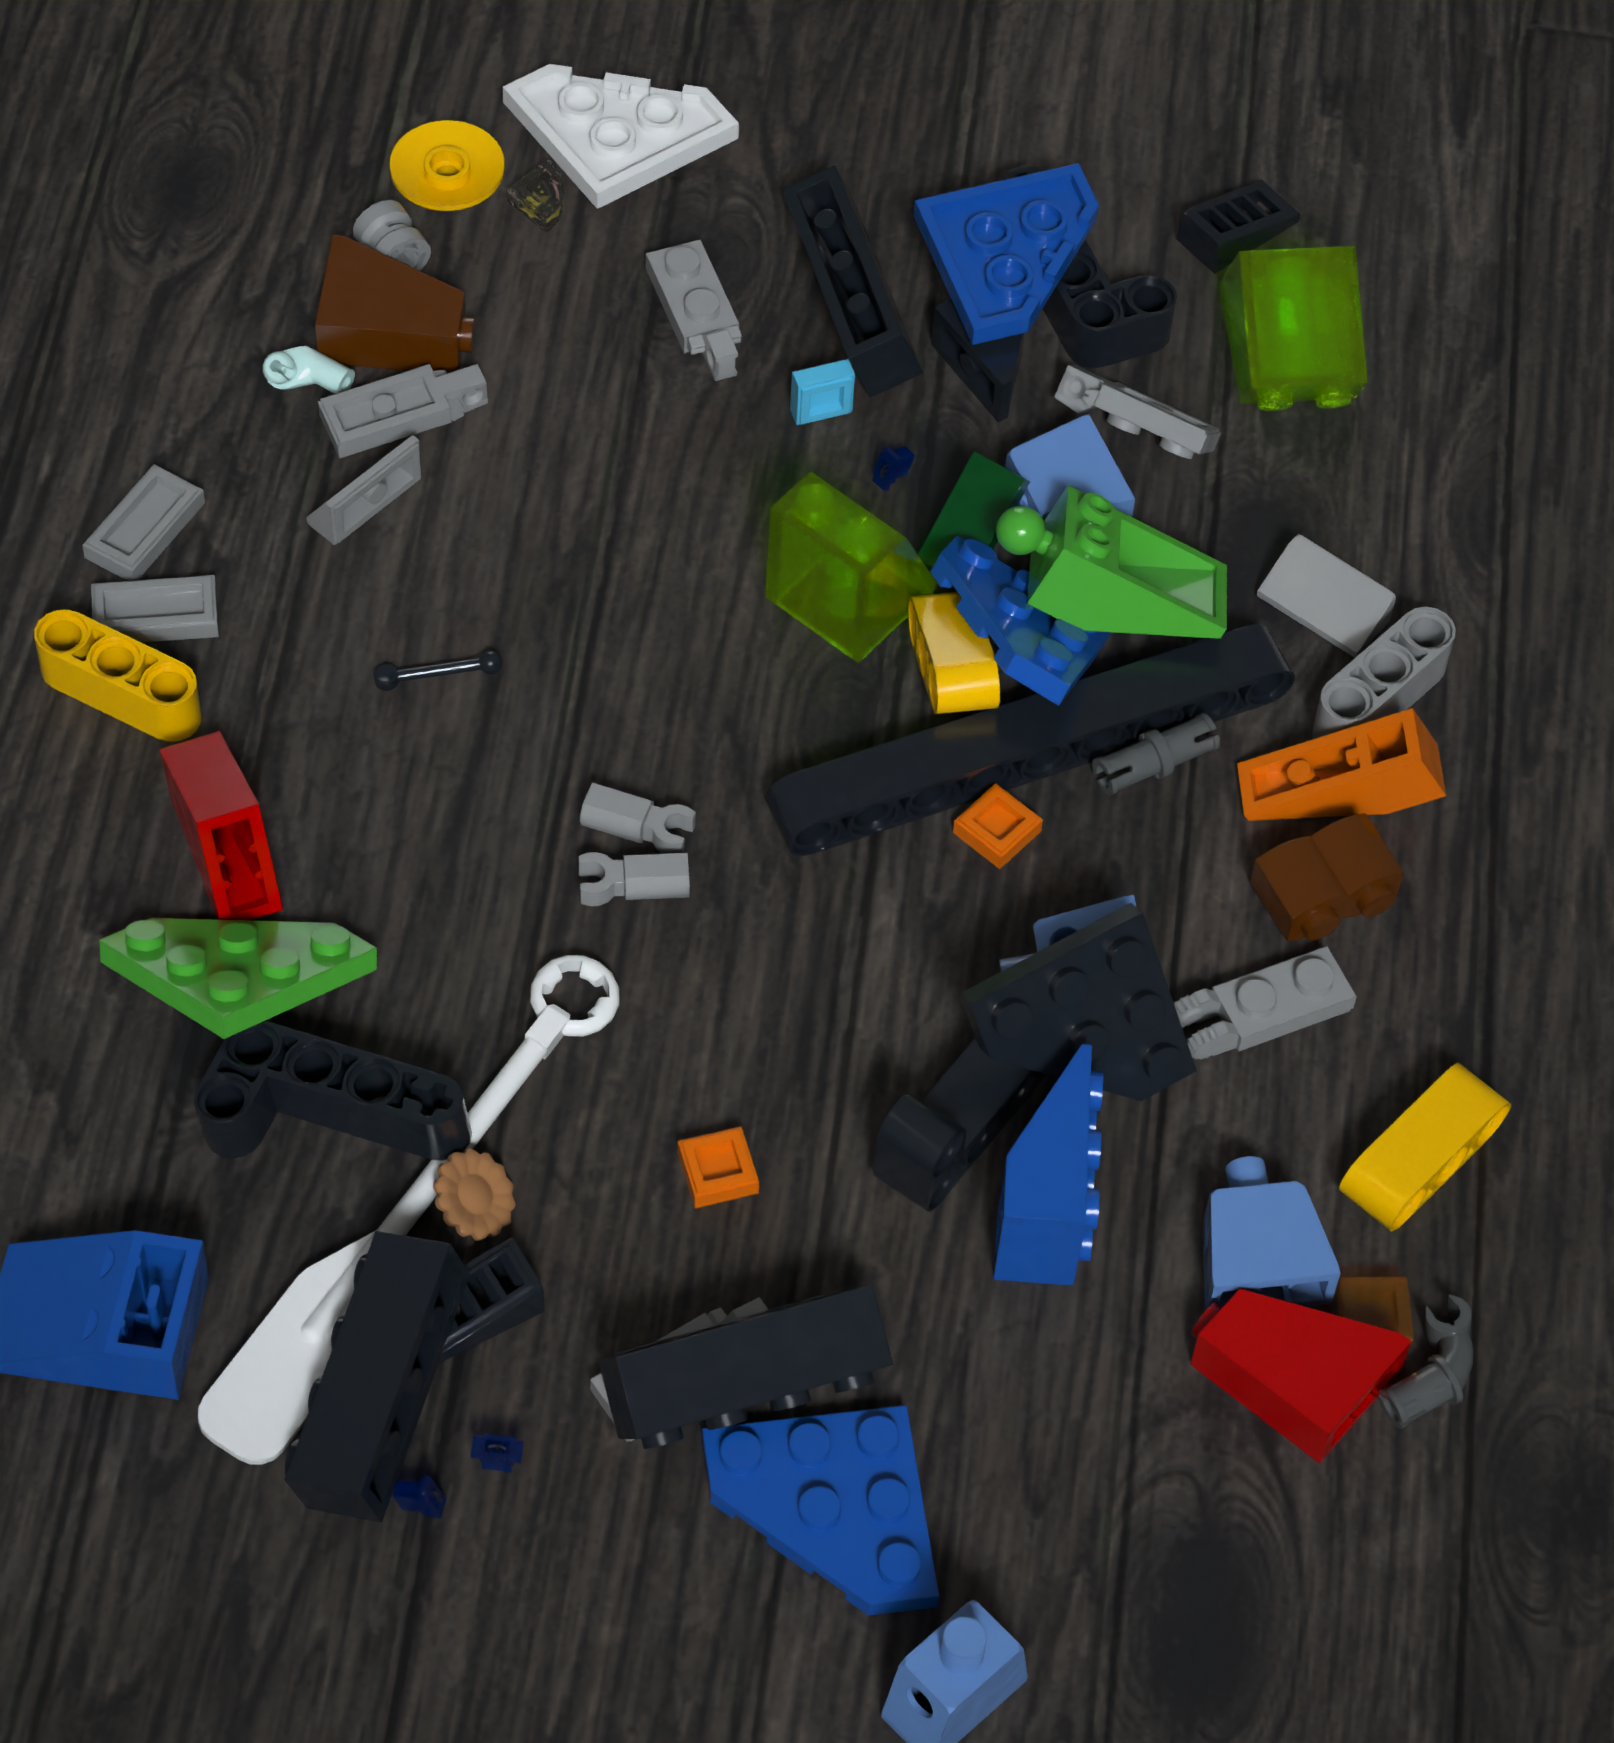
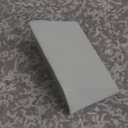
[306,435,421,545]
[1257,534,1396,658]

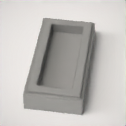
[82,464,205,581]
[91,575,219,643]

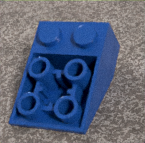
[993,1044,1103,1286]
[0,1230,209,1400]

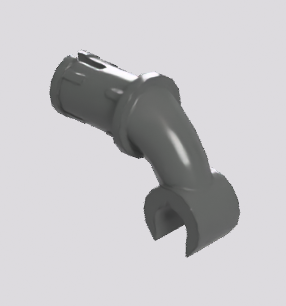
[1379,1294,1474,1429]

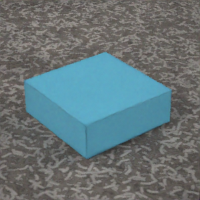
[790,359,855,425]

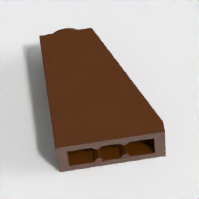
[315,235,476,373]

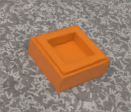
[953,783,1043,869]
[677,1126,759,1208]

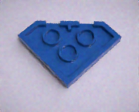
[913,163,1099,345]
[930,535,1112,706]
[701,1405,939,1616]

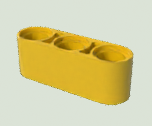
[908,592,1000,714]
[34,610,201,742]
[1339,1063,1511,1232]

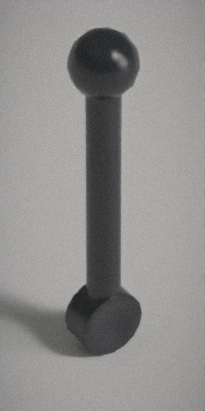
[373,650,503,691]

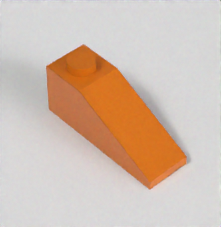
[1237,708,1446,821]

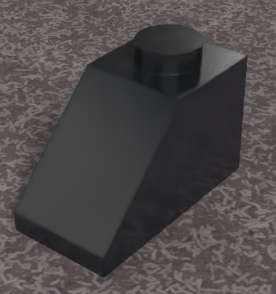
[932,299,1025,423]

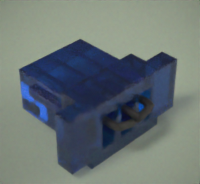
[872,446,915,491]
[471,1434,524,1472]
[392,1475,446,1518]

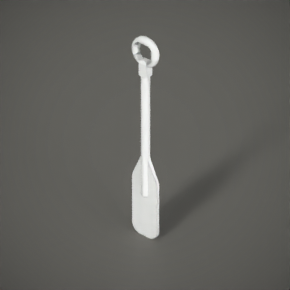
[198,955,620,1465]

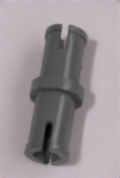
[1092,713,1220,796]

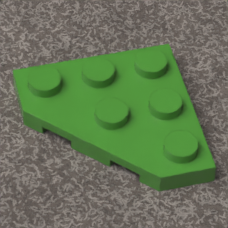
[99,918,377,1039]

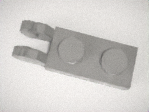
[1174,946,1356,1060]

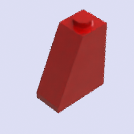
[159,731,283,921]
[1190,1289,1412,1464]

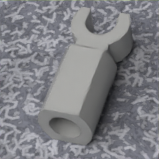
[580,782,696,854]
[578,852,690,906]

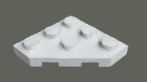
[503,64,739,209]

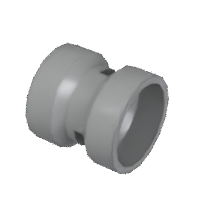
[353,200,431,271]

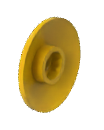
[390,120,505,211]

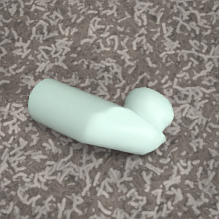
[262,346,355,394]

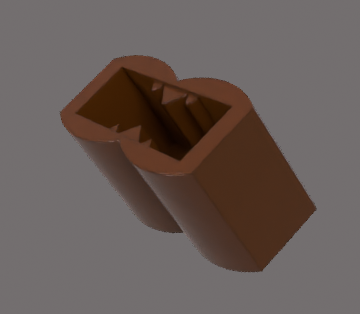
[1250,813,1404,942]

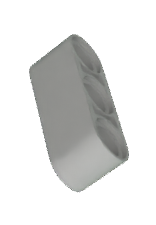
[1312,607,1456,739]

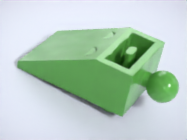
[996,485,1227,639]

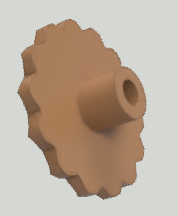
[433,1148,516,1241]

